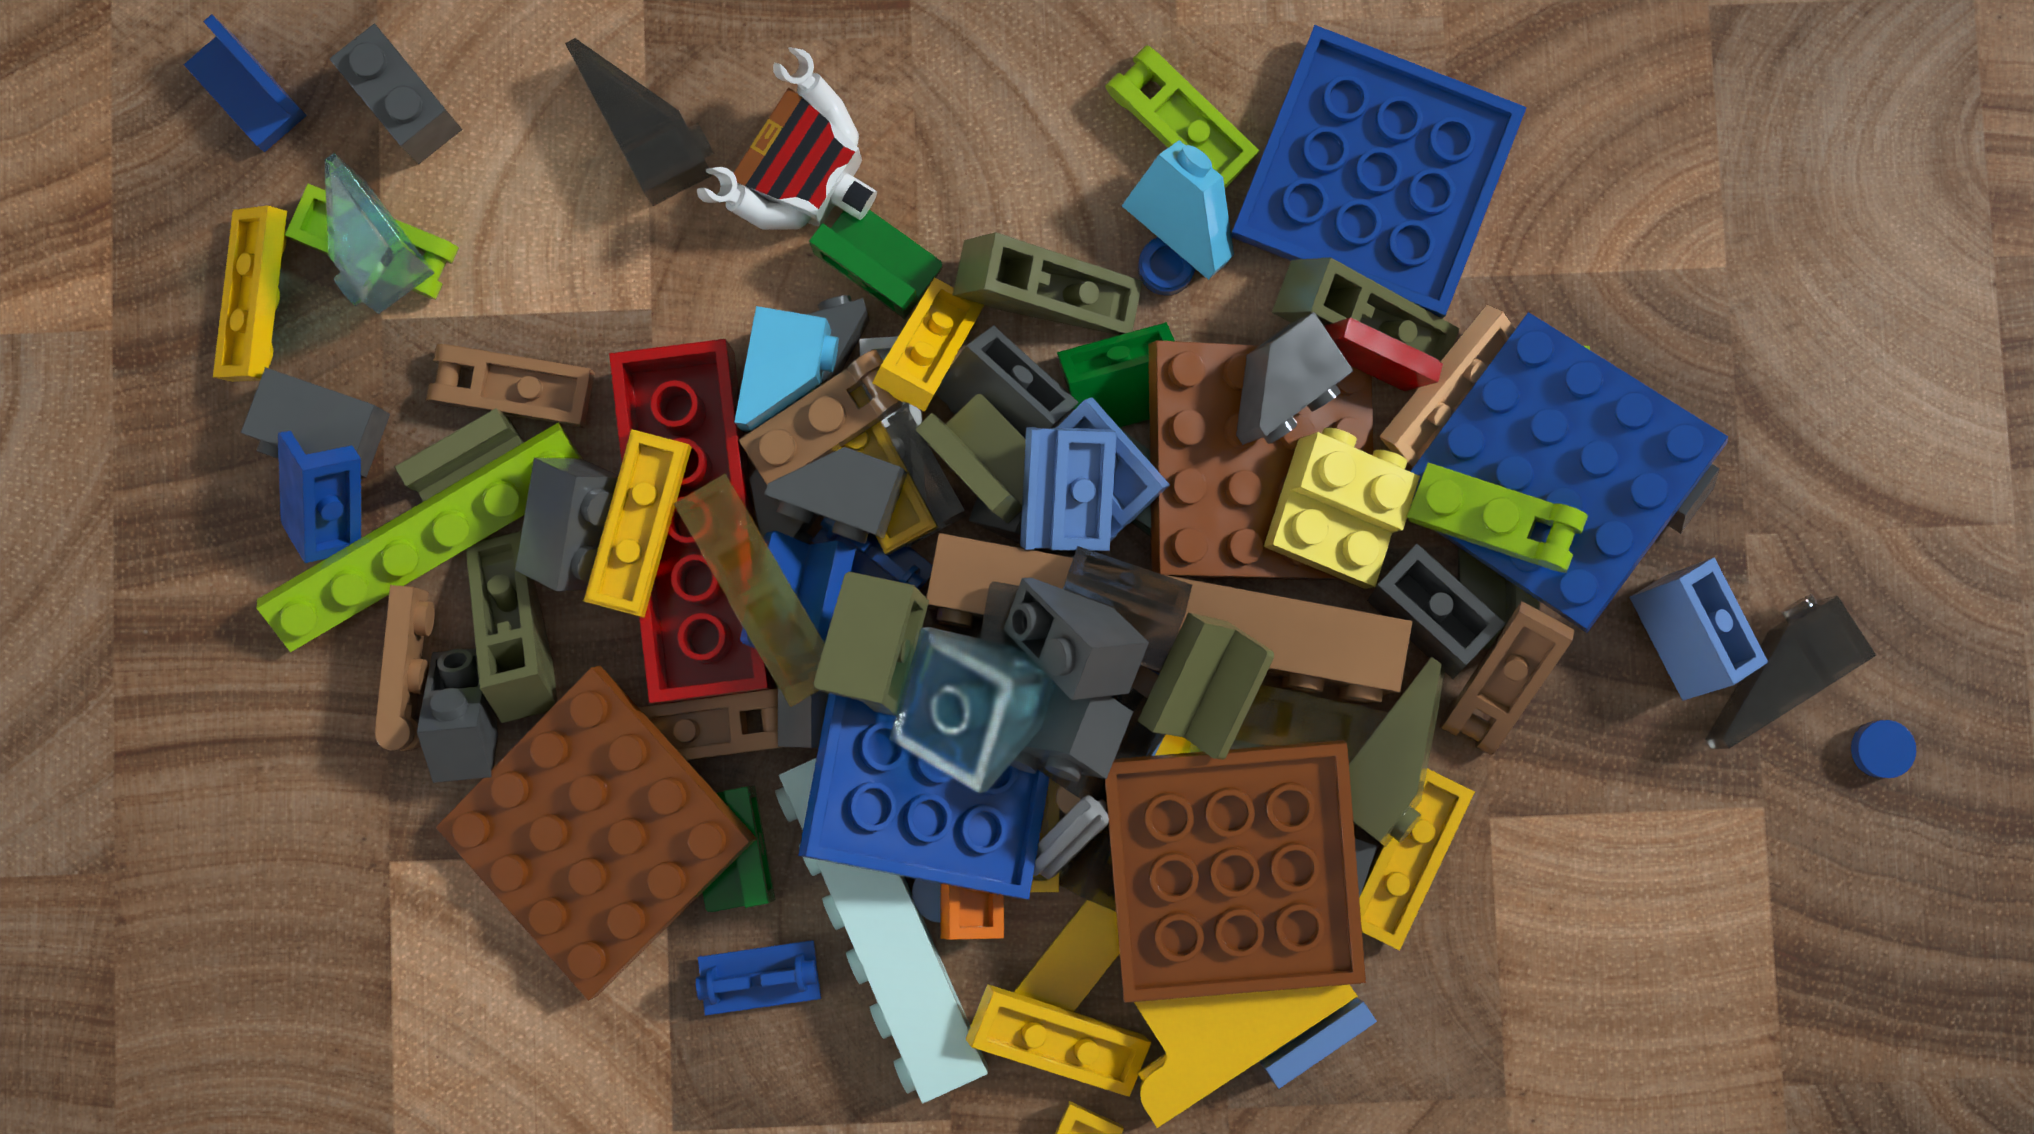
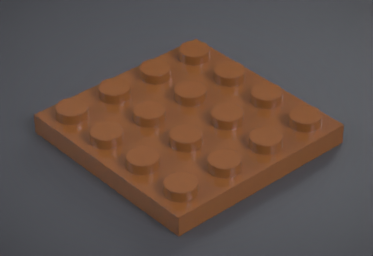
[1149,340,1374,580]
[436,666,757,1001]
[1105,740,1366,1003]

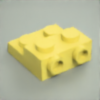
[1263,428,1420,589]

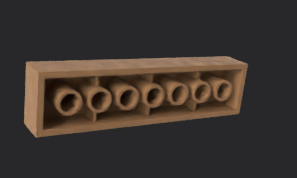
[927,533,1412,705]

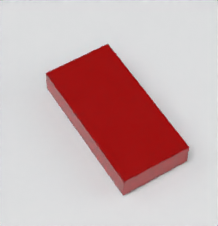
[1324,317,1443,391]

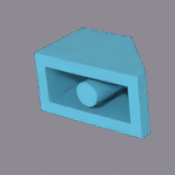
[1121,140,1234,280]
[734,306,839,433]

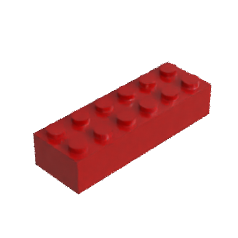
[609,339,775,705]

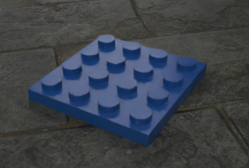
[1231,25,1527,319]
[1410,312,1728,633]
[798,632,1052,899]

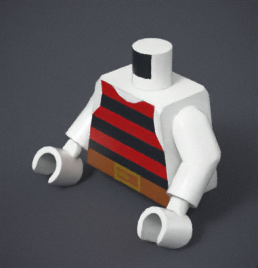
[697,47,877,230]

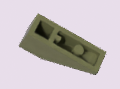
[953,232,1143,335]
[1272,257,1460,361]
[466,531,558,723]
[1349,657,1445,847]

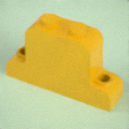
[1134,984,1358,1128]

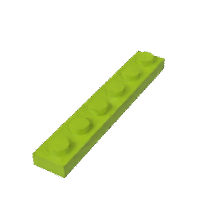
[256,422,583,653]

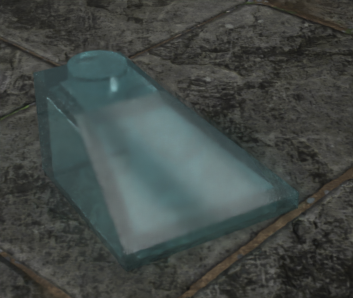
[324,153,435,314]
[889,627,1055,793]

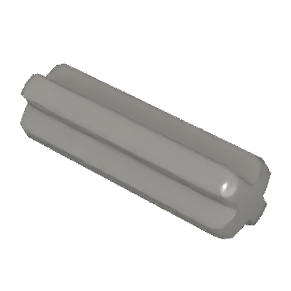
[1033,796,1109,879]

